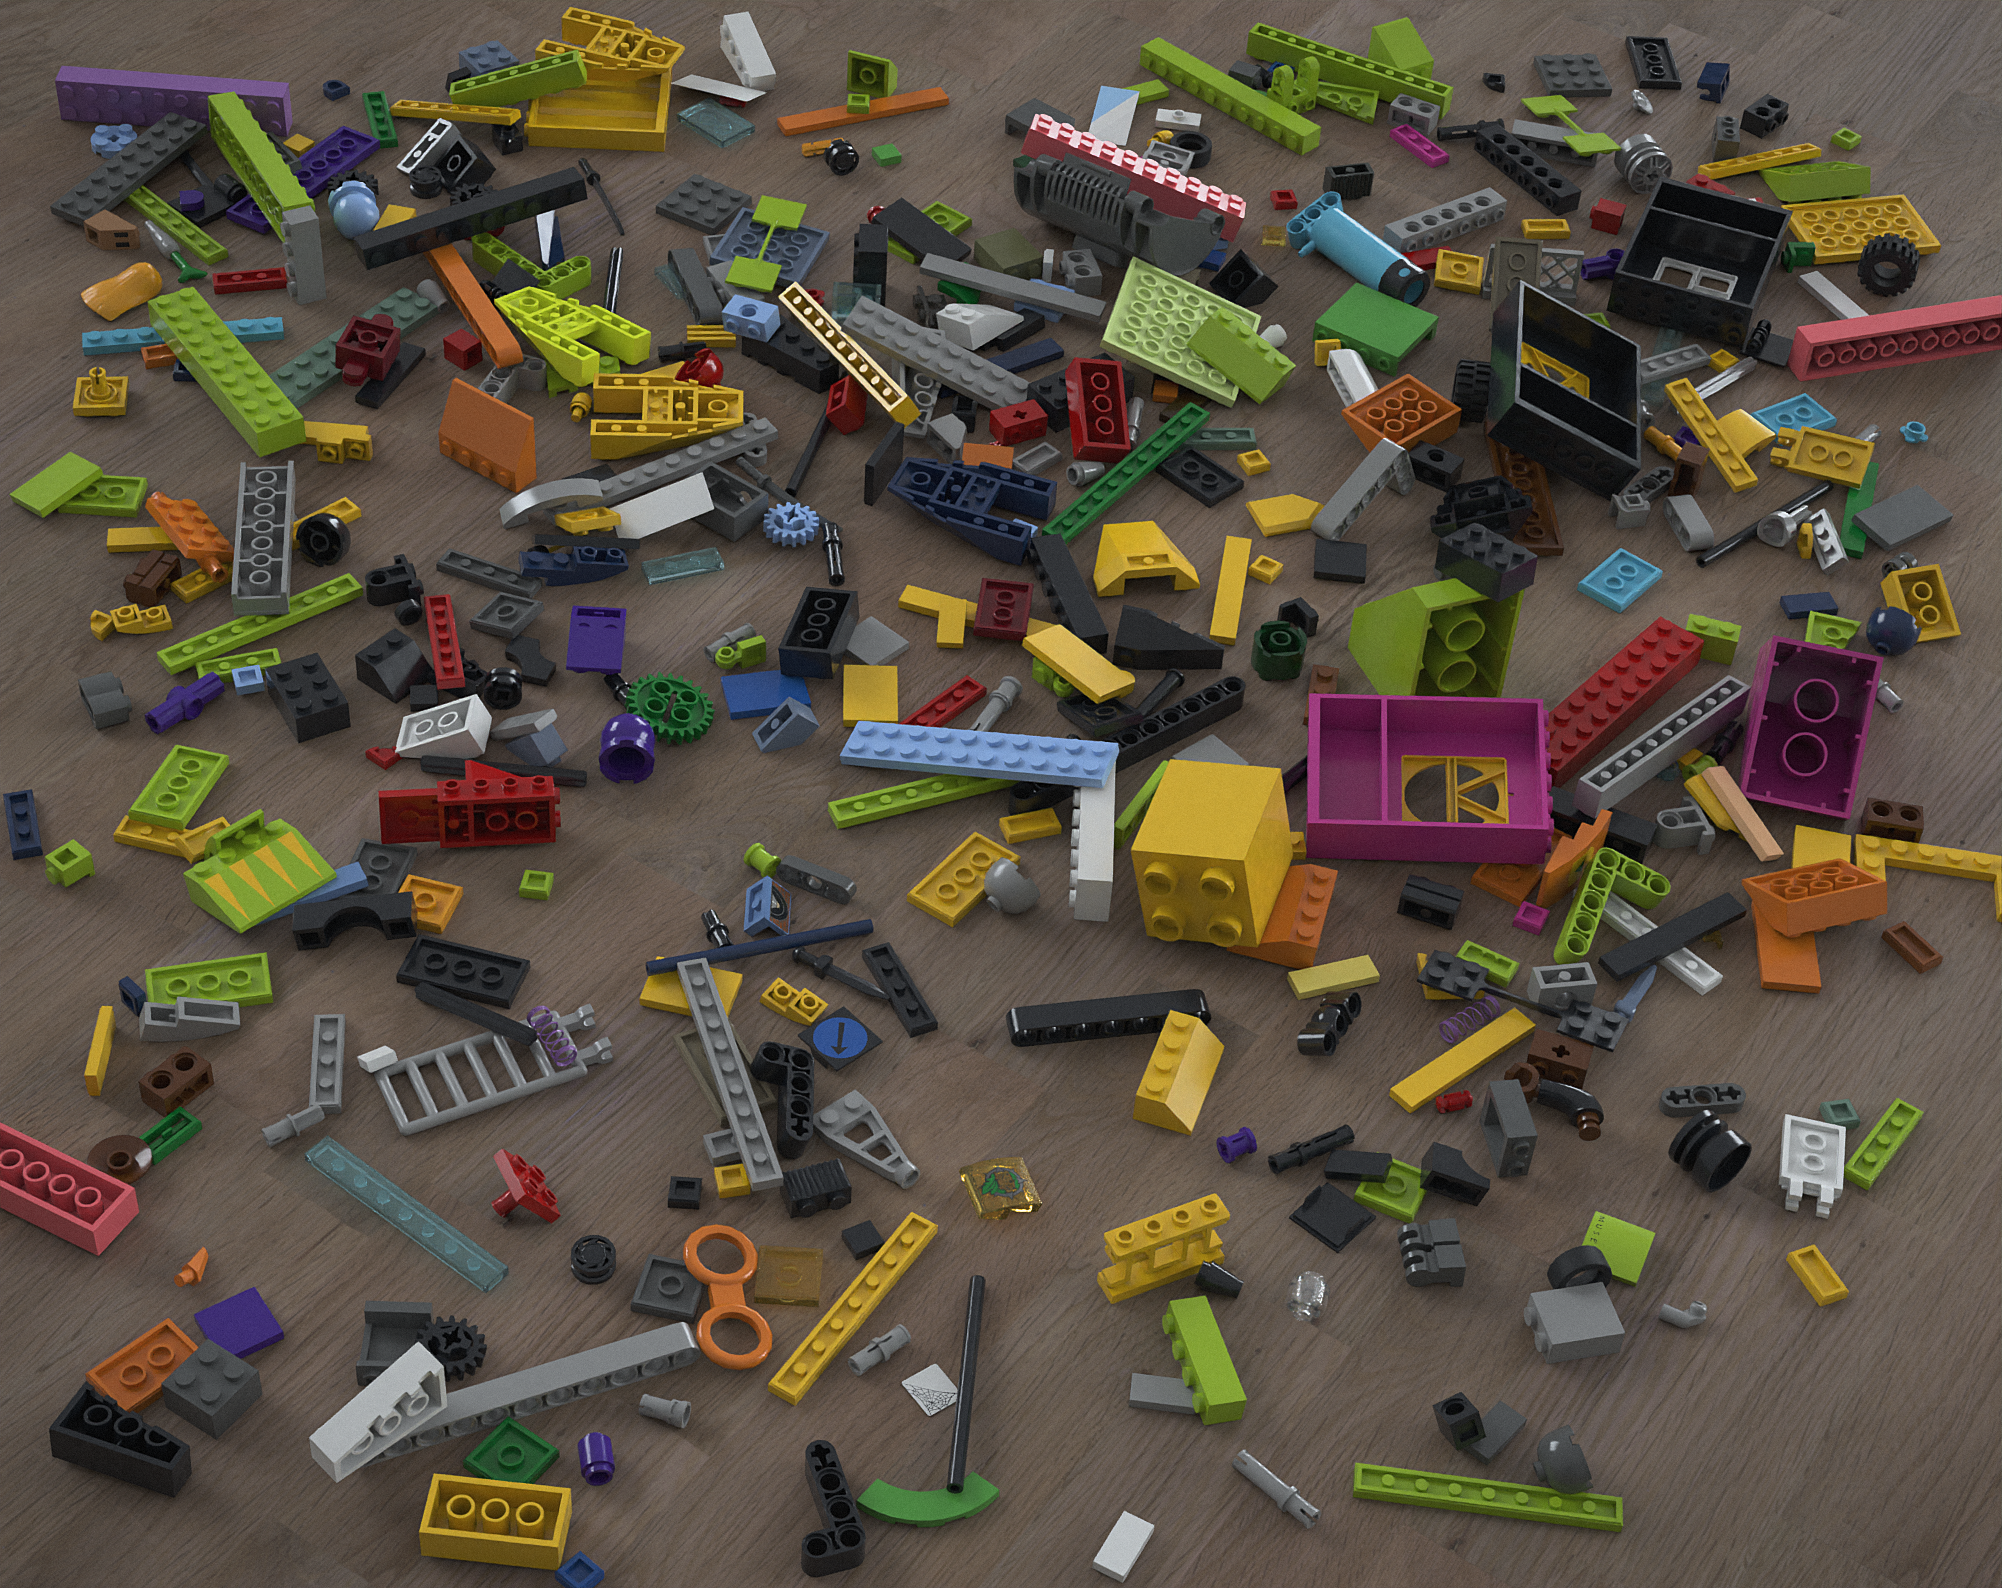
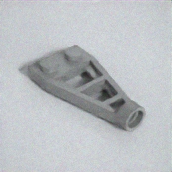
[813,1089,920,1189]

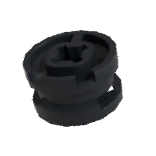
[823,139,859,176]
[409,165,442,199]
[484,667,522,710]
[571,1235,616,1285]

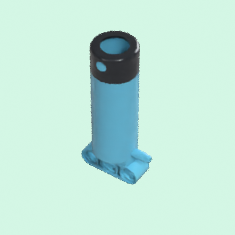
[1286,191,1430,307]

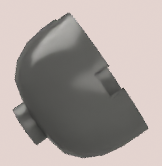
[1533,1425,1593,1495]

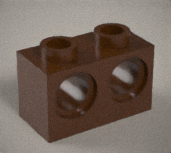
[1861,797,1924,843]
[138,1046,214,1118]

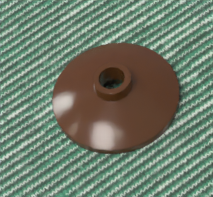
[87,1135,152,1184]

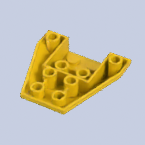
[1093,521,1200,597]

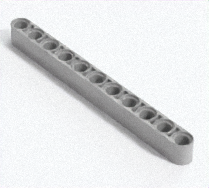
[360,1322,701,1468]

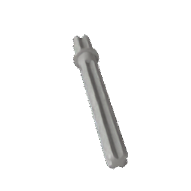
[1668,357,1757,415]

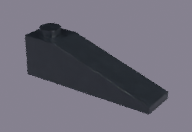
[1112,605,1225,670]

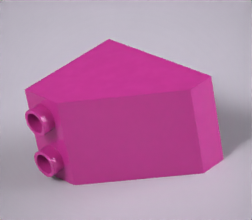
[1738,635,1884,821]

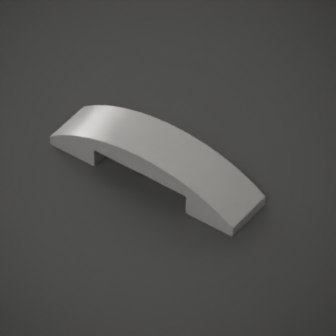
[499,478,604,529]

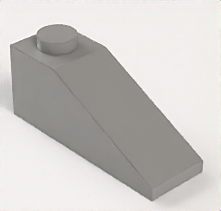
[396,118,462,175]

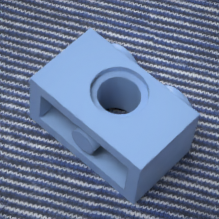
[721,294,781,342]

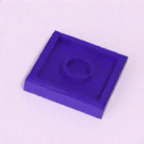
[194,1287,284,1359]

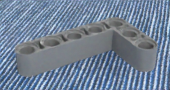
[1311,438,1415,541]

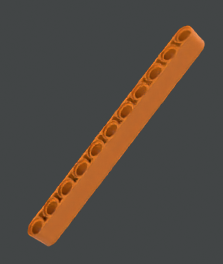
[423,243,523,369]

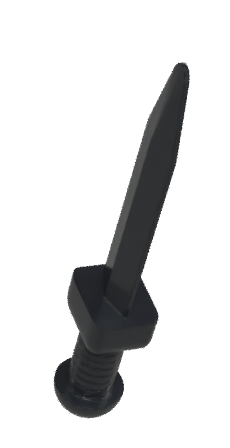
[792,947,890,1000]

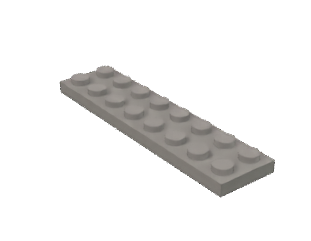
[841,296,1030,410]

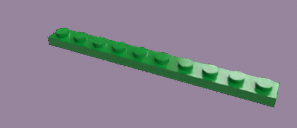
[1042,402,1210,544]

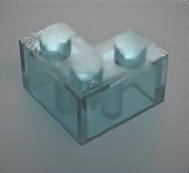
[832,282,881,321]

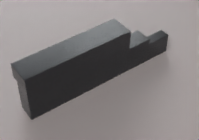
[963,308,1045,352]

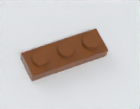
[1303,664,1339,725]

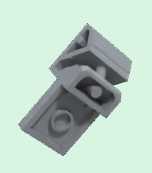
[1142,140,1195,177]

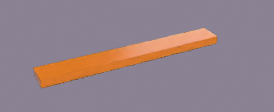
[777,87,949,136]

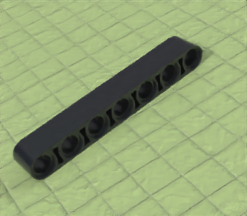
[1005,989,1212,1047]

